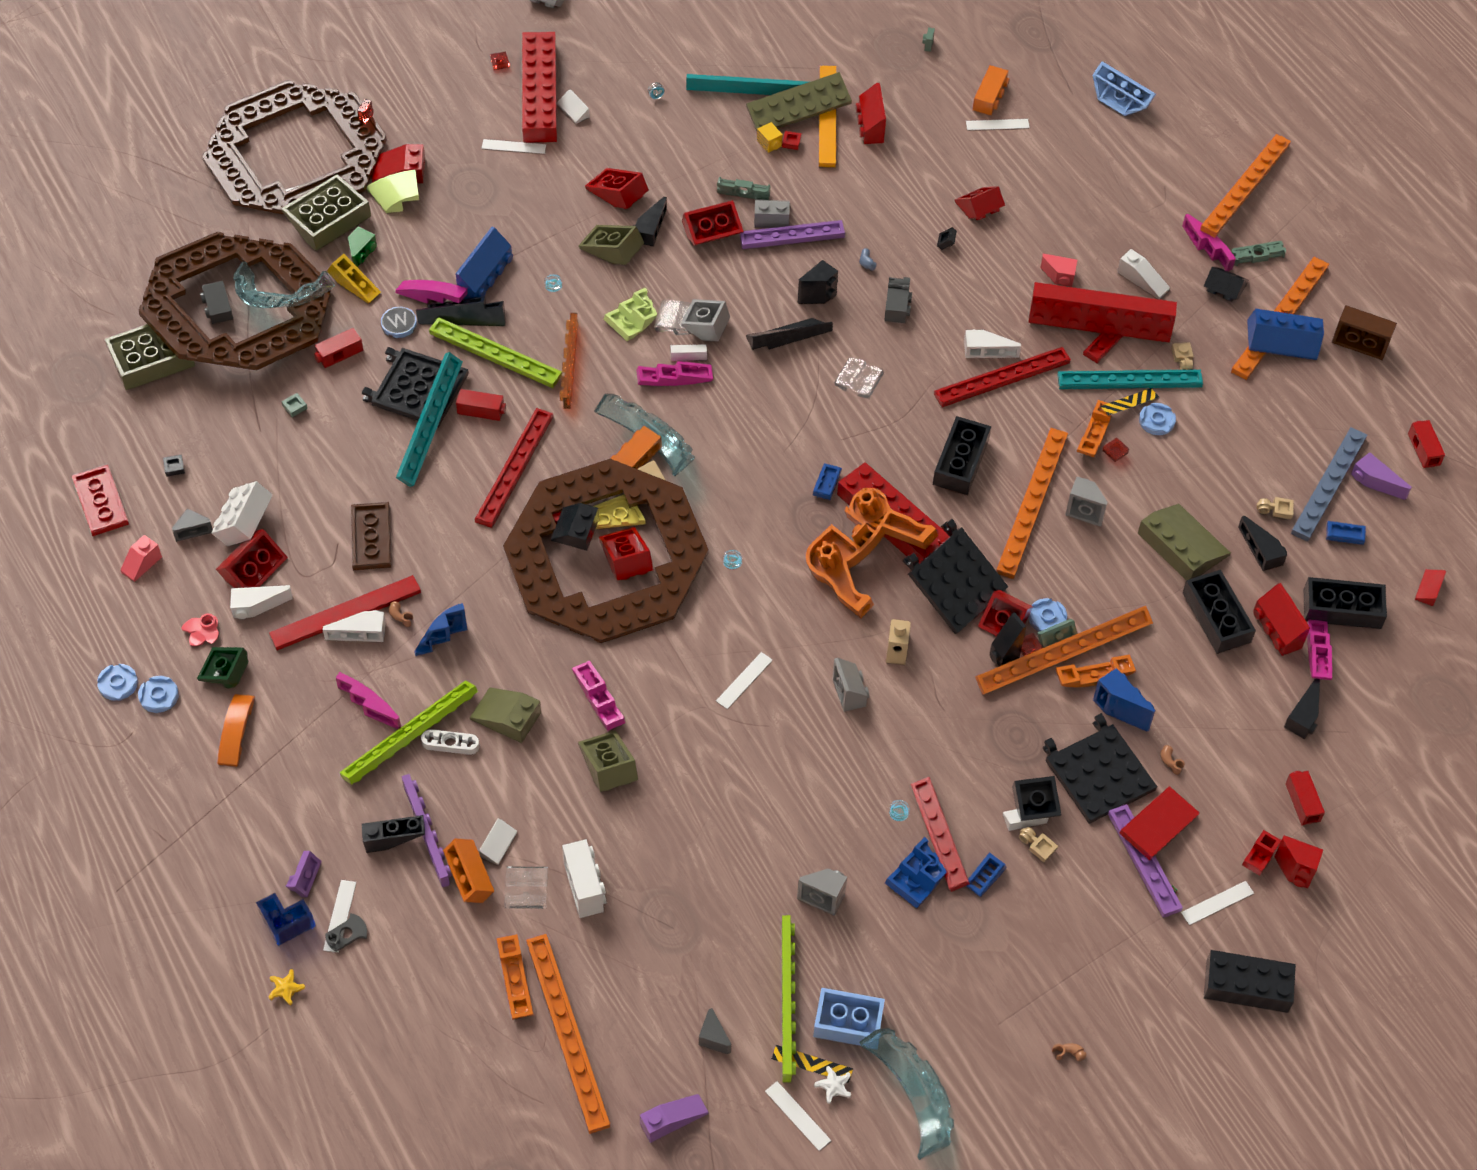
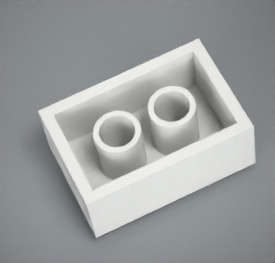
[211,481,273,546]
[562,839,606,918]

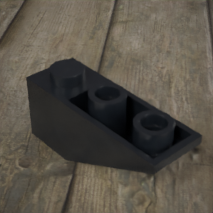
[362,815,425,853]

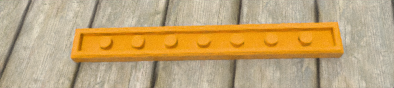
[819,65,836,167]

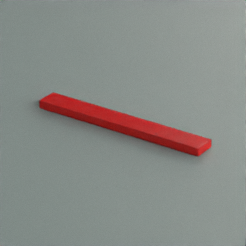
[934,347,1071,408]
[475,408,553,528]
[269,575,421,651]

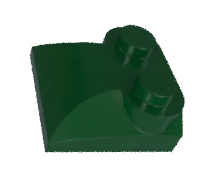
[197,647,249,689]

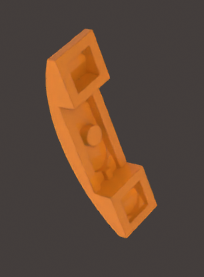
[1077,400,1112,457]
[1055,654,1136,688]
[217,694,255,767]
[497,934,533,1020]

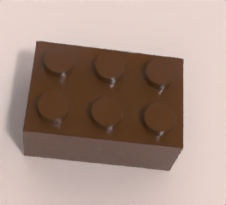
[1331,305,1397,361]

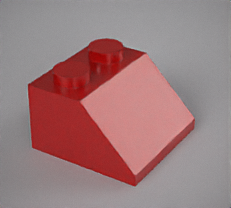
[954,186,1005,220]
[978,590,1033,636]
[1274,835,1323,889]

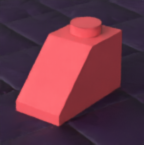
[1040,254,1078,287]
[120,535,162,582]

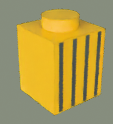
[757,122,783,153]

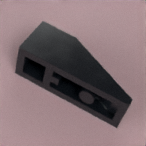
[633,197,667,247]
[1238,516,1287,571]
[990,612,1026,666]
[1284,679,1320,739]

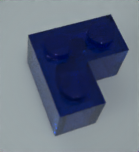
[256,893,316,946]

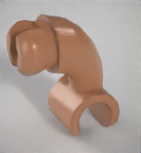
[389,601,413,627]
[1160,745,1185,775]
[1052,1043,1086,1061]

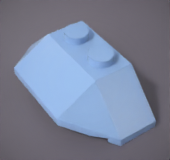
[1092,61,1156,116]

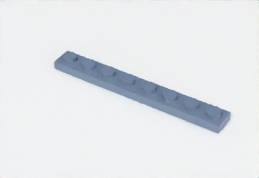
[1291,427,1367,542]

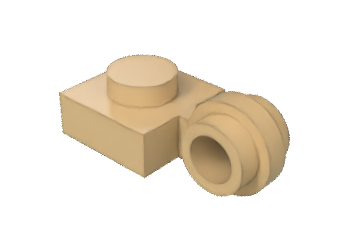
[1171,342,1194,370]
[1257,497,1293,519]
[1019,827,1058,862]

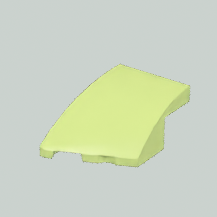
[367,170,419,213]
[603,288,657,341]

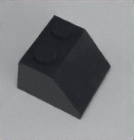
[797,260,838,304]
[1204,267,1249,302]
[551,503,599,551]
[1012,776,1062,821]

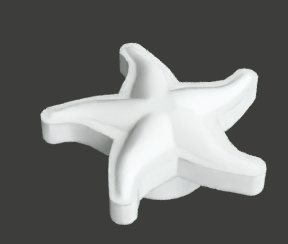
[814,1066,851,1104]

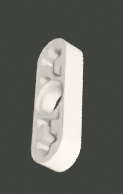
[421,729,479,755]

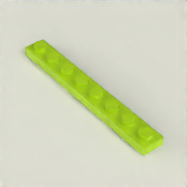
[429,317,562,388]
[339,680,478,785]
[782,915,796,1083]

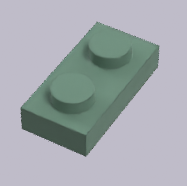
[1037,619,1078,649]

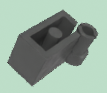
[884,277,912,323]
[200,281,233,324]

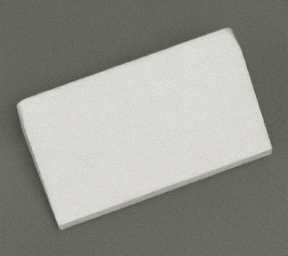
[557,89,590,124]
[670,344,707,361]
[1003,809,1049,831]
[479,818,517,865]

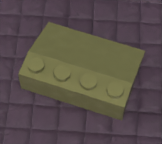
[281,174,371,251]
[105,324,195,390]
[1138,504,1231,580]

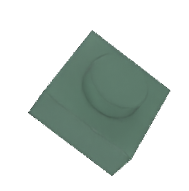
[922,27,935,52]
[281,393,308,417]

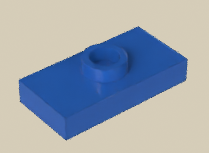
[813,463,842,500]
[1326,521,1366,545]

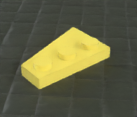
[593,494,646,529]

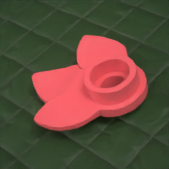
[181,613,219,646]

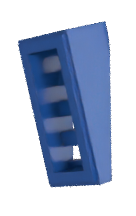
[966,852,1007,897]

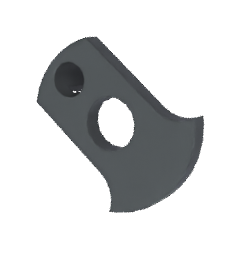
[325,913,368,952]

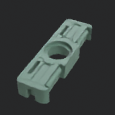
[717,177,771,200]
[1231,241,1286,266]

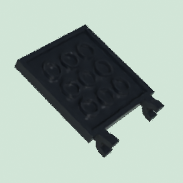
[362,347,469,428]
[902,519,1008,634]
[1043,713,1158,824]

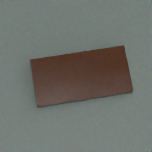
[351,502,391,571]

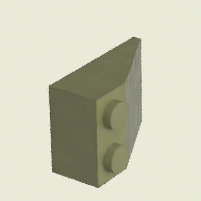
[579,225,644,265]
[470,687,541,743]
[578,730,638,792]

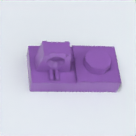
[286,851,322,897]

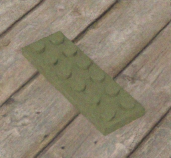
[746,72,852,131]

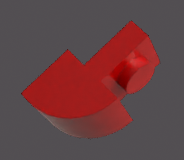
[1242,830,1281,876]

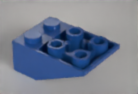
[1093,668,1156,732]

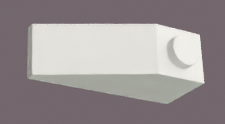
[1117,249,1170,300]
[964,329,1021,358]
[230,585,292,619]
[323,610,386,642]

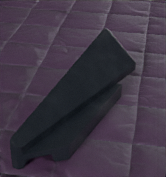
[416,296,506,326]
[746,318,833,350]

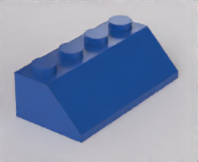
[455,226,513,299]
[1247,308,1324,360]

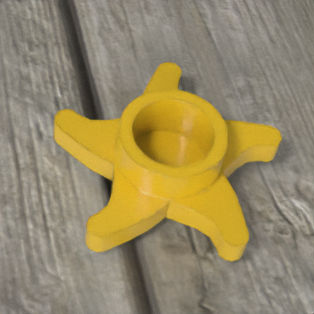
[269,969,305,1005]

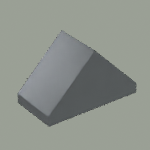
[172,509,213,542]
[699,1008,732,1054]

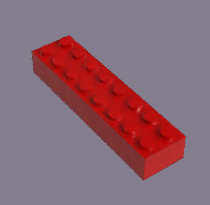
[522,32,557,143]
[1028,282,1177,343]
[837,462,949,563]

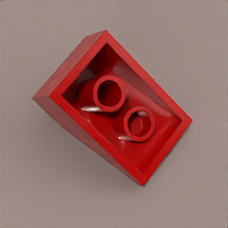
[372,144,425,184]
[585,168,649,209]
[599,527,653,581]

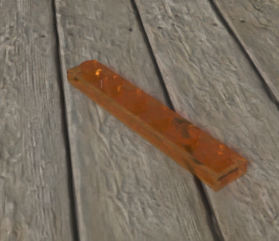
[560,313,578,409]

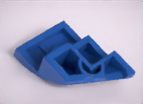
[414,603,467,656]
[885,837,947,908]

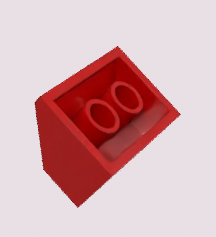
[855,83,886,144]
[682,200,744,245]
[216,529,288,588]
[1253,583,1310,656]

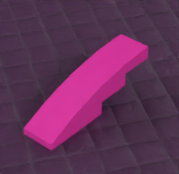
[1182,214,1236,271]
[395,280,467,304]
[636,361,713,386]
[1307,620,1332,680]
[572,661,625,731]
[336,672,401,729]

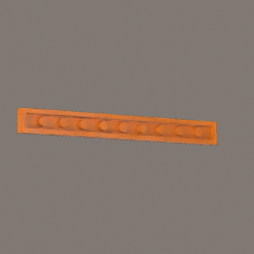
[1200,134,1291,238]
[1231,257,1329,380]
[996,428,1068,579]
[975,605,1153,695]
[526,934,610,1134]

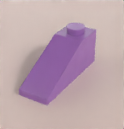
[1351,453,1412,500]
[640,1094,708,1143]

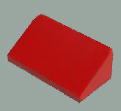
[1415,569,1446,606]

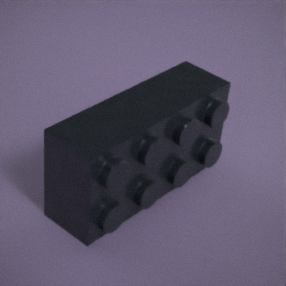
[932,416,992,495]
[1182,570,1256,654]
[1303,577,1387,629]
[1203,950,1296,1013]

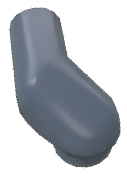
[859,248,877,271]

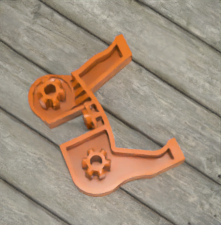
[806,488,938,619]

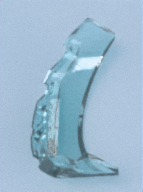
[233,262,335,308]
[594,394,695,476]
[859,1028,954,1160]

